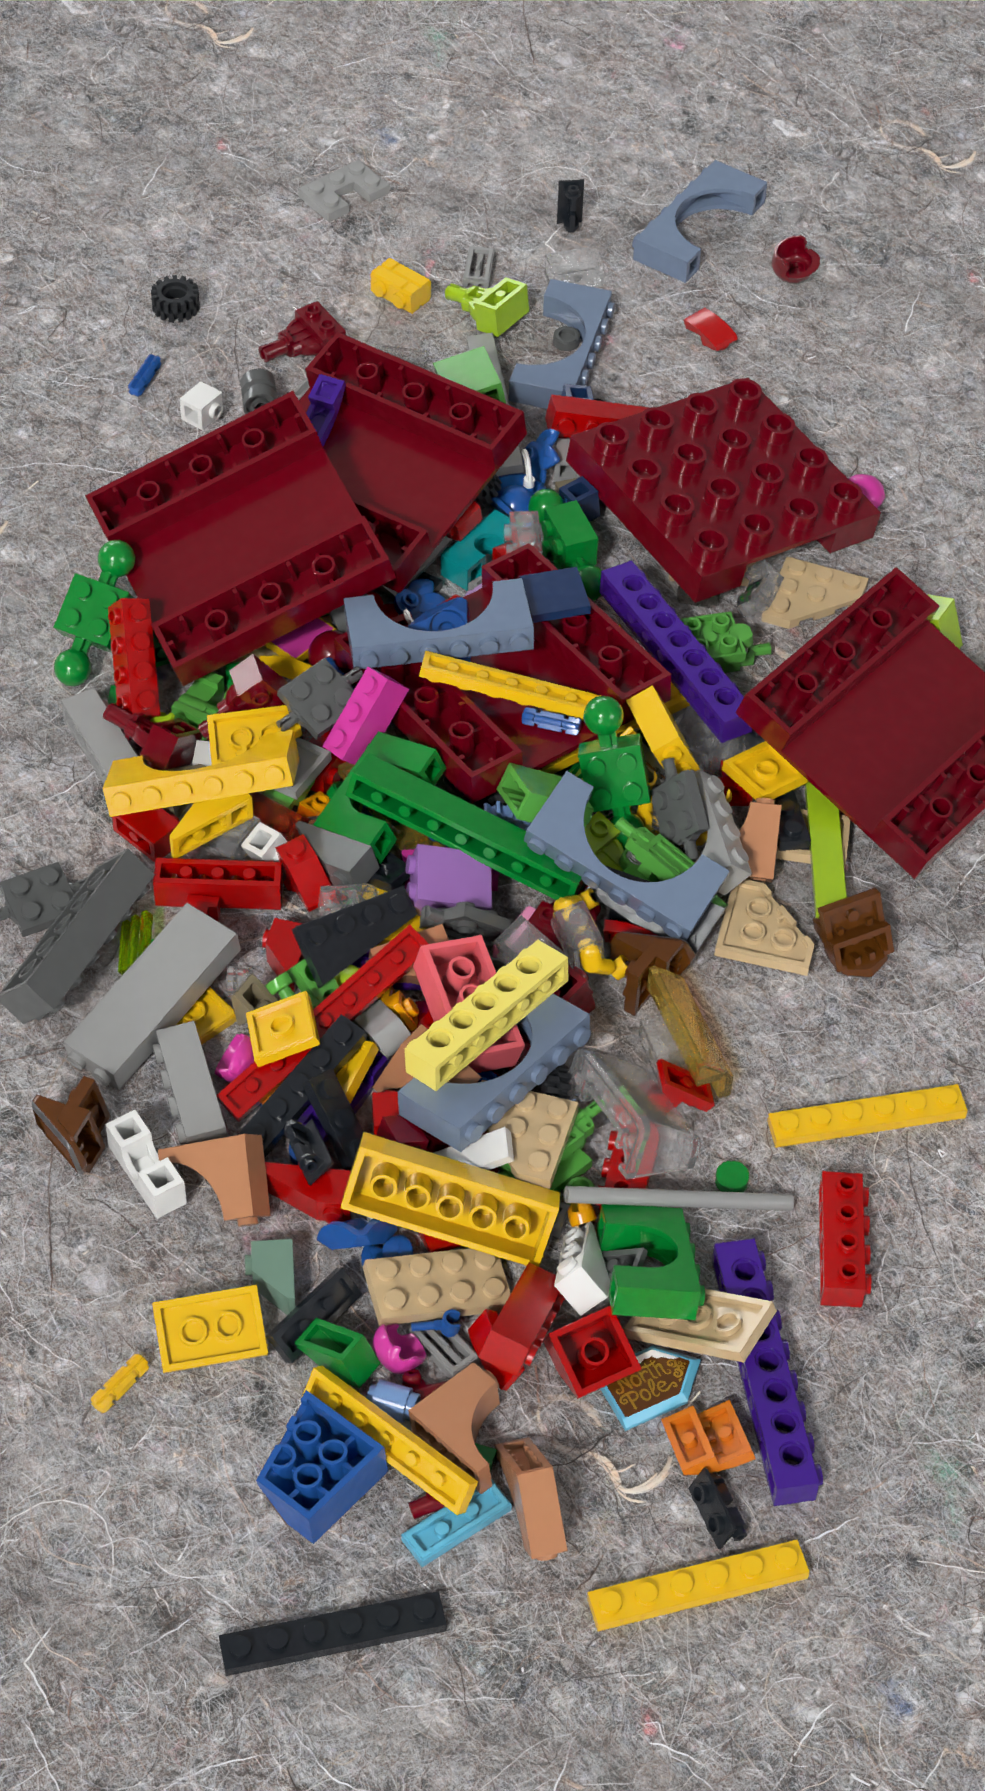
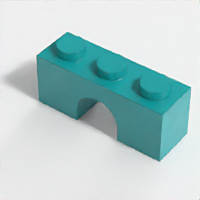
[440,509,522,591]

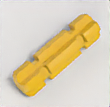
[91,1353,149,1413]

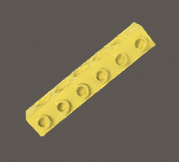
[404,940,568,1091]

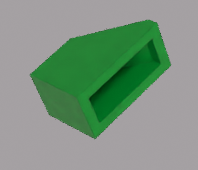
[295,1318,381,1389]

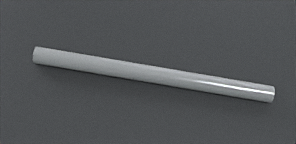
[564,1186,794,1211]

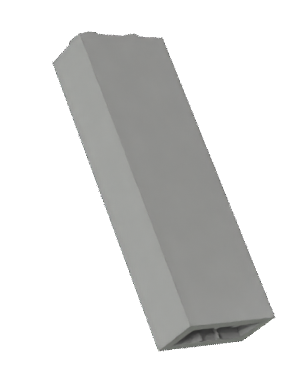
[63,903,241,1090]

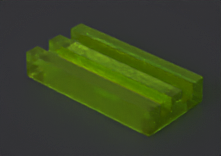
[118,910,153,975]

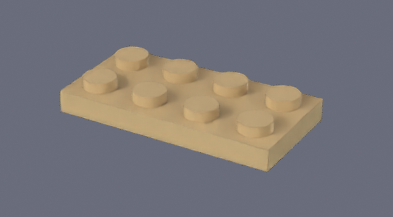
[363,1248,511,1326]
[623,1289,777,1363]

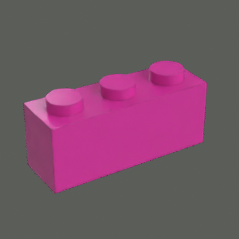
[322,667,409,765]

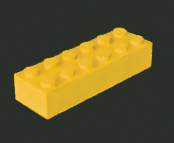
[340,1132,560,1267]

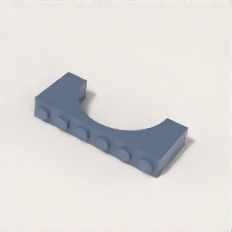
[632,160,767,283]
[509,279,615,409]
[344,578,534,669]
[524,771,730,941]
[398,994,591,1152]

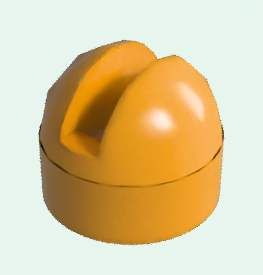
[567,1203,597,1227]

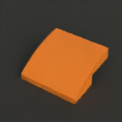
[661,1400,756,1475]

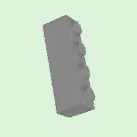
[61,688,147,784]
[152,1021,227,1144]

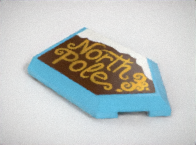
[600,1345,701,1431]

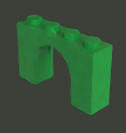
[313,731,446,864]
[597,1204,705,1320]

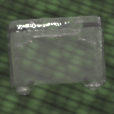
[568,1047,701,1180]

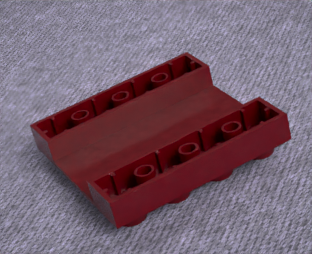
[299,332,527,593]
[566,377,881,603]
[85,391,396,686]
[334,543,671,804]
[735,567,985,879]

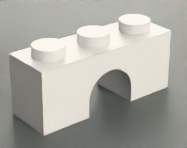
[105,1110,187,1219]

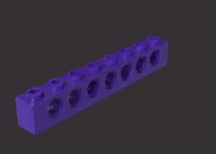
[599,560,752,743]
[712,1238,823,1506]

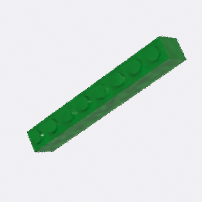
[345,753,584,900]

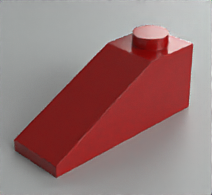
[265,1162,352,1223]

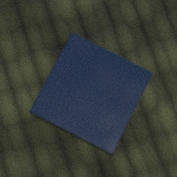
[519,567,591,623]

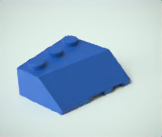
[256,1390,388,1544]

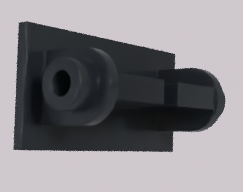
[556,179,584,233]
[283,1119,334,1186]
[688,1467,748,1550]

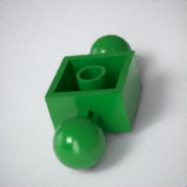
[528,489,603,601]
[53,540,135,687]
[578,696,651,851]

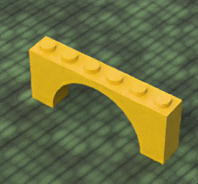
[102,730,300,817]

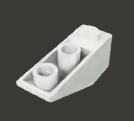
[554,1222,610,1316]

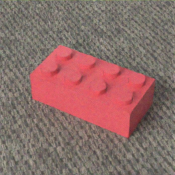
[413,935,525,1073]

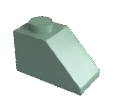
[245,1239,295,1315]

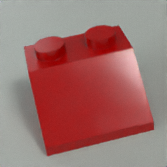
[543,1306,642,1399]

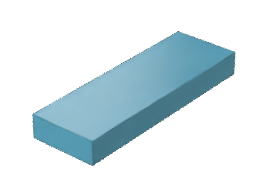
[401,1479,512,1567]

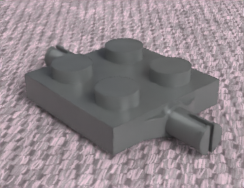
[276,658,363,740]
[650,758,709,862]
[0,862,88,937]
[420,902,511,943]

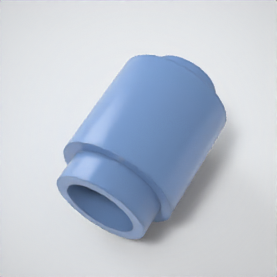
[366,1379,421,1423]

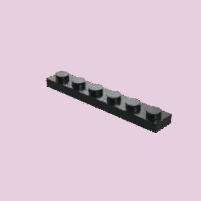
[742,729,811,851]
[237,1014,368,1158]
[218,1591,447,1676]

